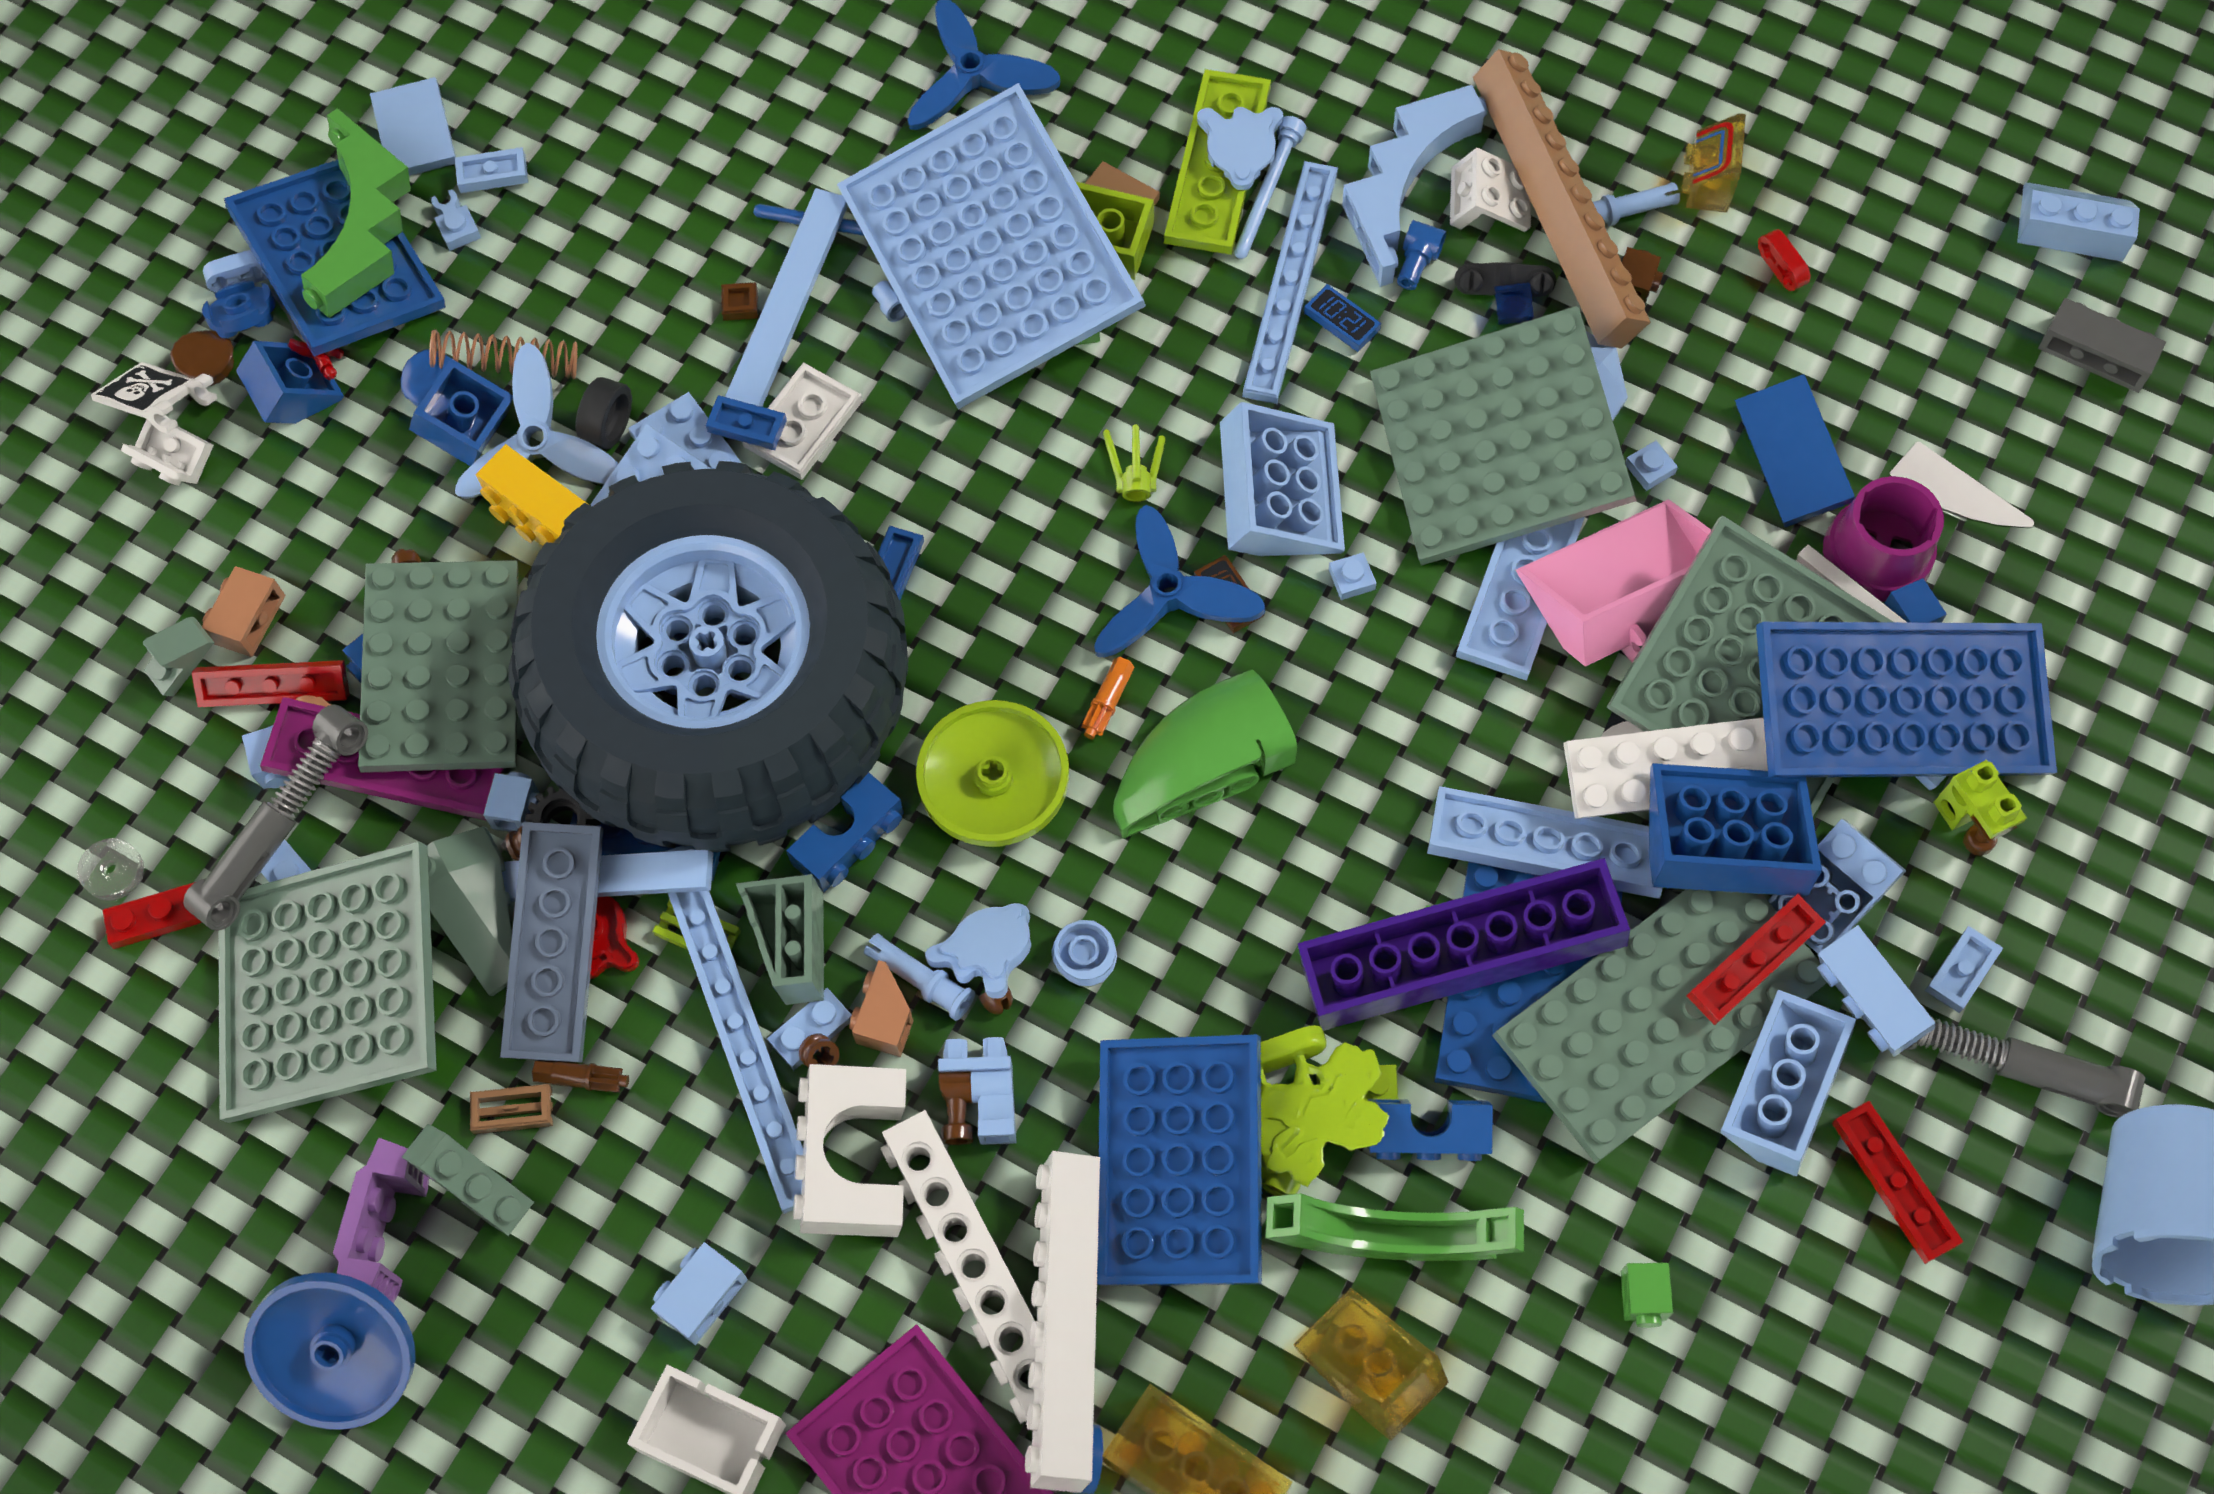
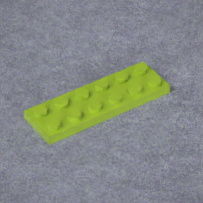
[1164,69,1271,255]

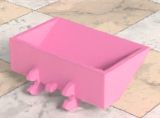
[1515,499,1711,666]

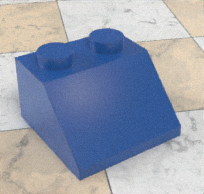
[236,341,344,424]

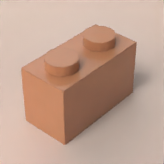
[202,566,286,657]

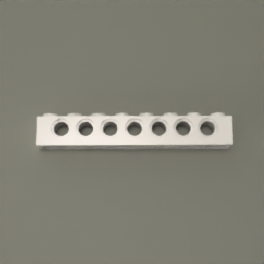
[880,1110,1036,1424]

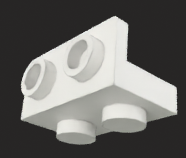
[120,419,214,486]

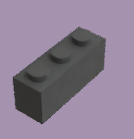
[2038,298,2166,393]

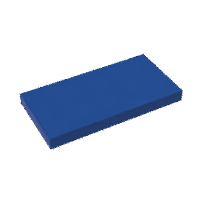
[1735,374,1855,528]

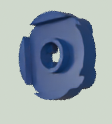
[202,281,276,338]

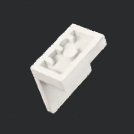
[1450,148,1531,232]

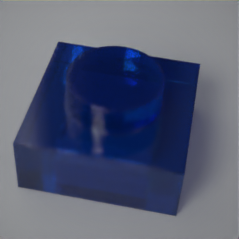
[1495,283,1534,325]

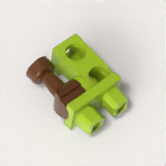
[1933,760,2027,856]

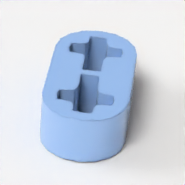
[203,250,267,292]

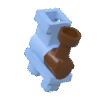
[938,1037,1017,1145]

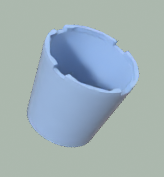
[2092,1104,2214,1305]

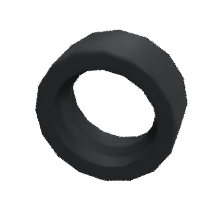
[576,377,632,449]

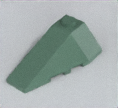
[427,826,513,996]

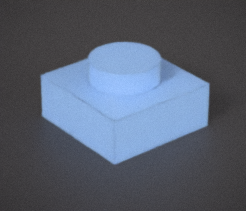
[1625,441,1678,491]
[1328,552,1376,600]

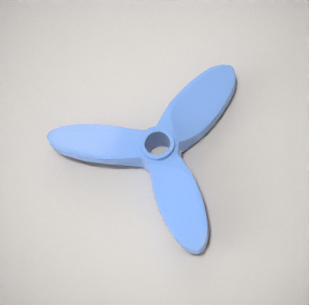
[455,343,619,499]

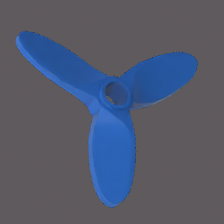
[908,0,1060,130]
[1094,505,1265,658]

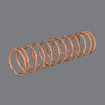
[429,330,577,380]

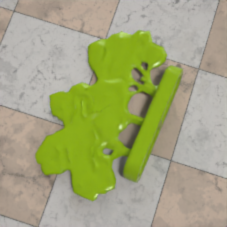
[1261,1025,1389,1187]

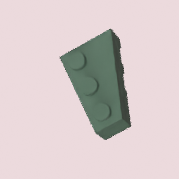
[736,874,824,1005]

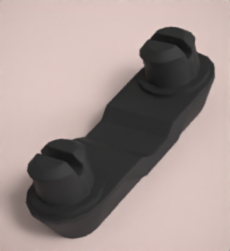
[1454,262,1556,297]

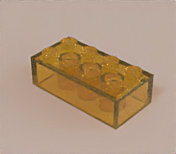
[1103,1384,1293,1494]

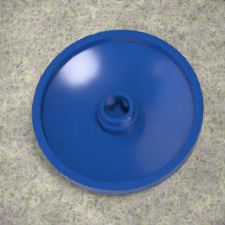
[244,1273,415,1429]

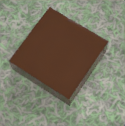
[721,282,759,321]

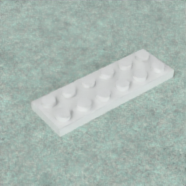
[1564,718,1768,819]

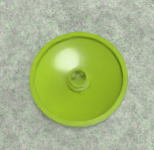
[916,700,1069,847]

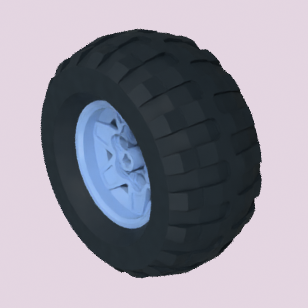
[509,461,908,852]

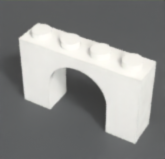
[793,1064,906,1237]

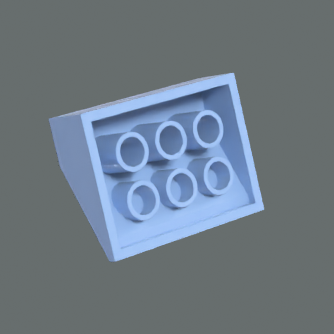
[1220,402,1345,556]

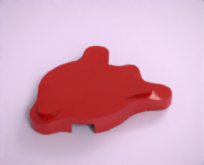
[590,896,640,979]

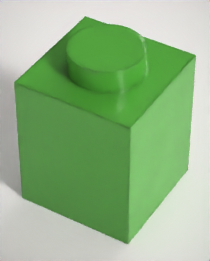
[1620,1263,1673,1328]

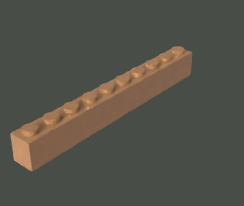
[1473,49,1651,349]

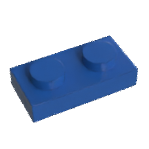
[705,395,787,451]

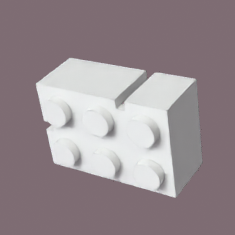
[627,1365,786,1494]

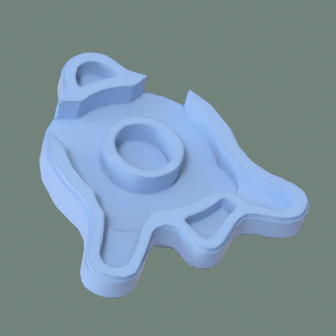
[1197,107,1283,190]
[925,903,1031,999]

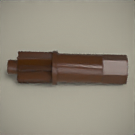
[532,1060,629,1092]

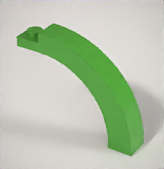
[1265,1193,1524,1261]

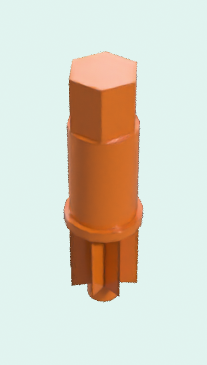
[1081,657,1134,739]

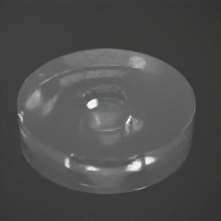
[77,838,144,901]

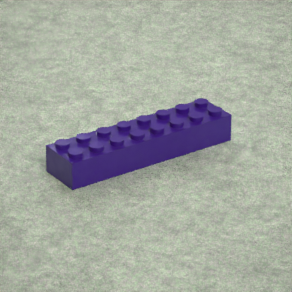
[1297,858,1630,1031]

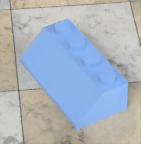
[1721,990,1856,1177]

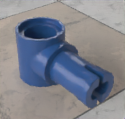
[1397,220,1447,290]

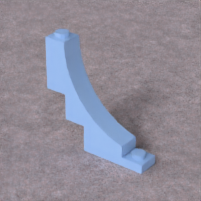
[1342,85,1487,287]

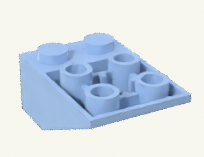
[1768,819,1906,953]

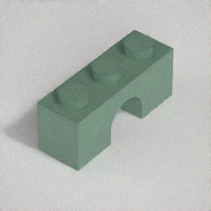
[402,1124,534,1236]

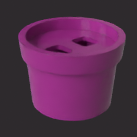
[1823,476,1944,602]

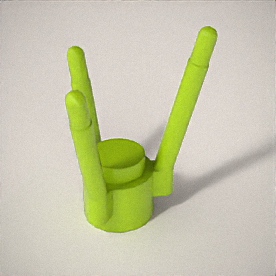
[1103,424,1165,501]

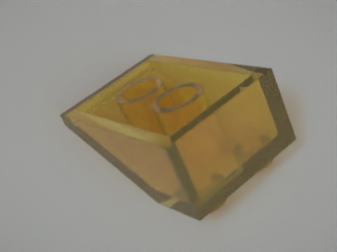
[1293,1288,1449,1441]

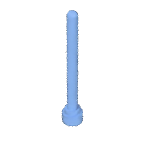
[1234,116,1307,259]

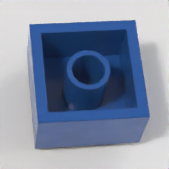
[409,358,513,466]

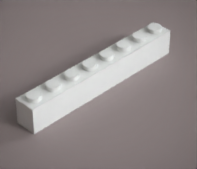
[1025,1151,1100,1493]

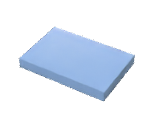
[370,77,456,176]

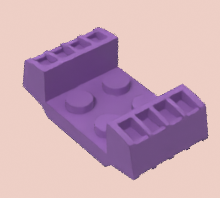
[333,1138,429,1303]

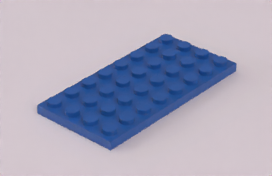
[1756,622,2057,778]

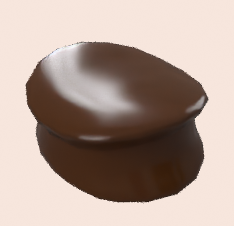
[170,330,234,386]

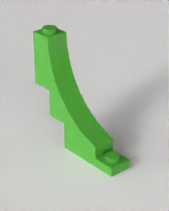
[301,108,411,318]

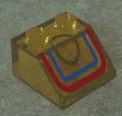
[1681,113,1746,213]

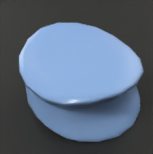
[1052,920,1117,986]

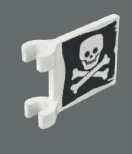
[91,362,217,433]

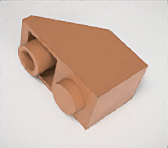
[849,960,914,1057]

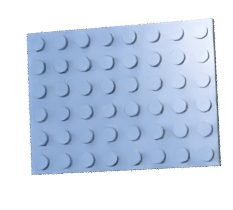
[837,83,1146,409]

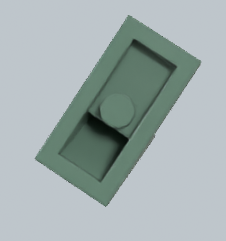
[143,617,214,696]

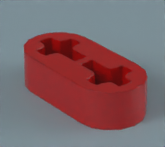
[1758,229,1811,291]

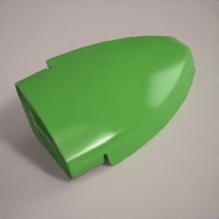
[1113,669,1297,839]

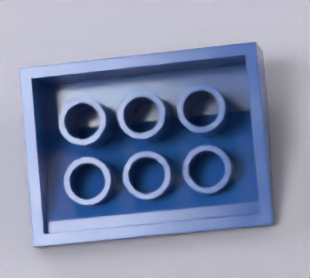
[1649,763,1822,897]

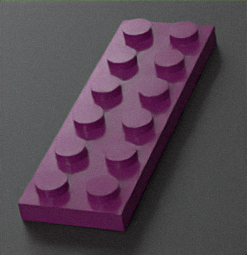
[260,697,505,821]

